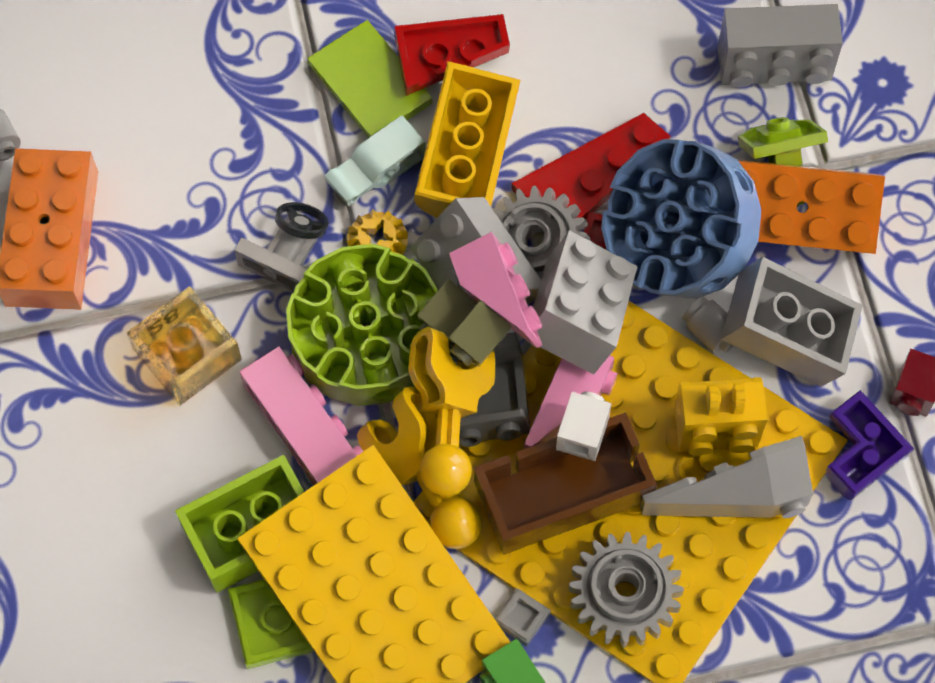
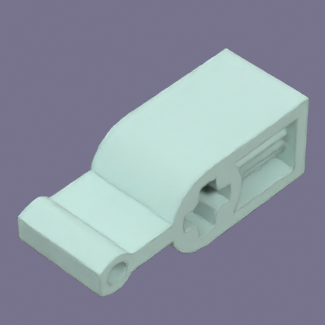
[324,115,426,206]

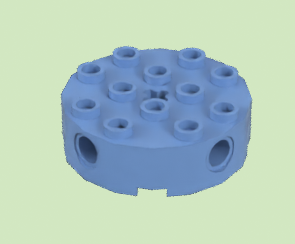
[601,139,762,299]

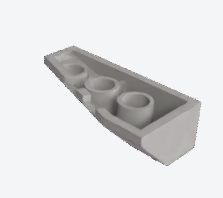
[640,436,813,518]

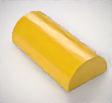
[414,61,521,218]

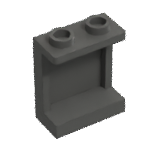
[449,332,531,447]

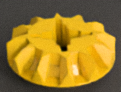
[347,209,408,255]

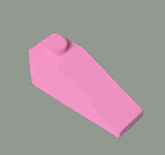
[524,356,618,449]

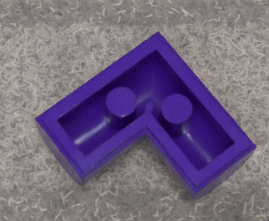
[826,390,914,500]

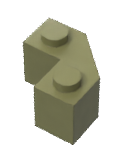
[417,278,512,367]

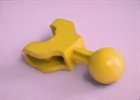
[408,327,495,496]
[357,387,482,549]

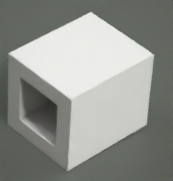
[556,392,611,461]

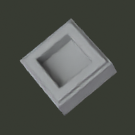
[495,588,551,647]

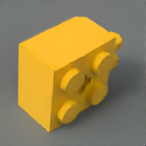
[674,377,767,456]

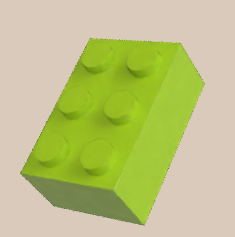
[175,455,304,593]

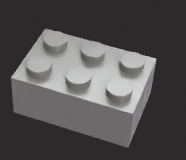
[717,4,843,87]
[410,197,541,306]
[533,230,637,375]
[721,257,863,386]

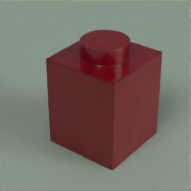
[889,348,935,417]

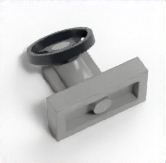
[234,202,329,292]

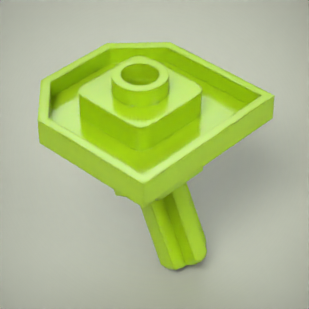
[738,117,828,206]

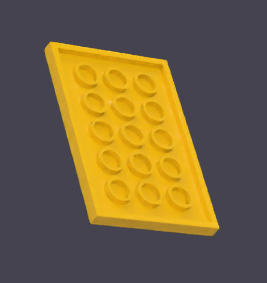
[237,445,510,683]

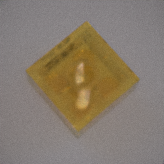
[126,286,242,406]

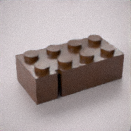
[474,412,657,555]

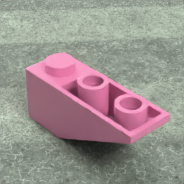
[449,232,542,348]

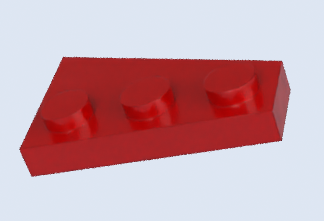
[394,14,510,96]

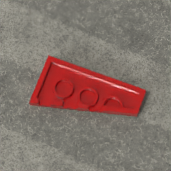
[511,113,671,220]

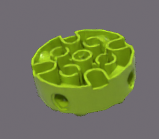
[286,244,438,406]

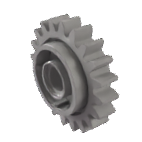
[493,186,590,280]
[569,532,684,647]

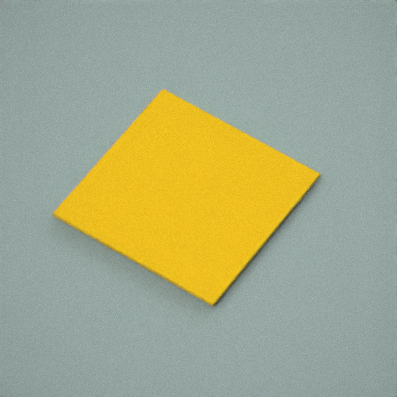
[414,301,848,683]

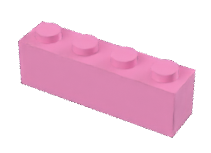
[239,346,363,485]

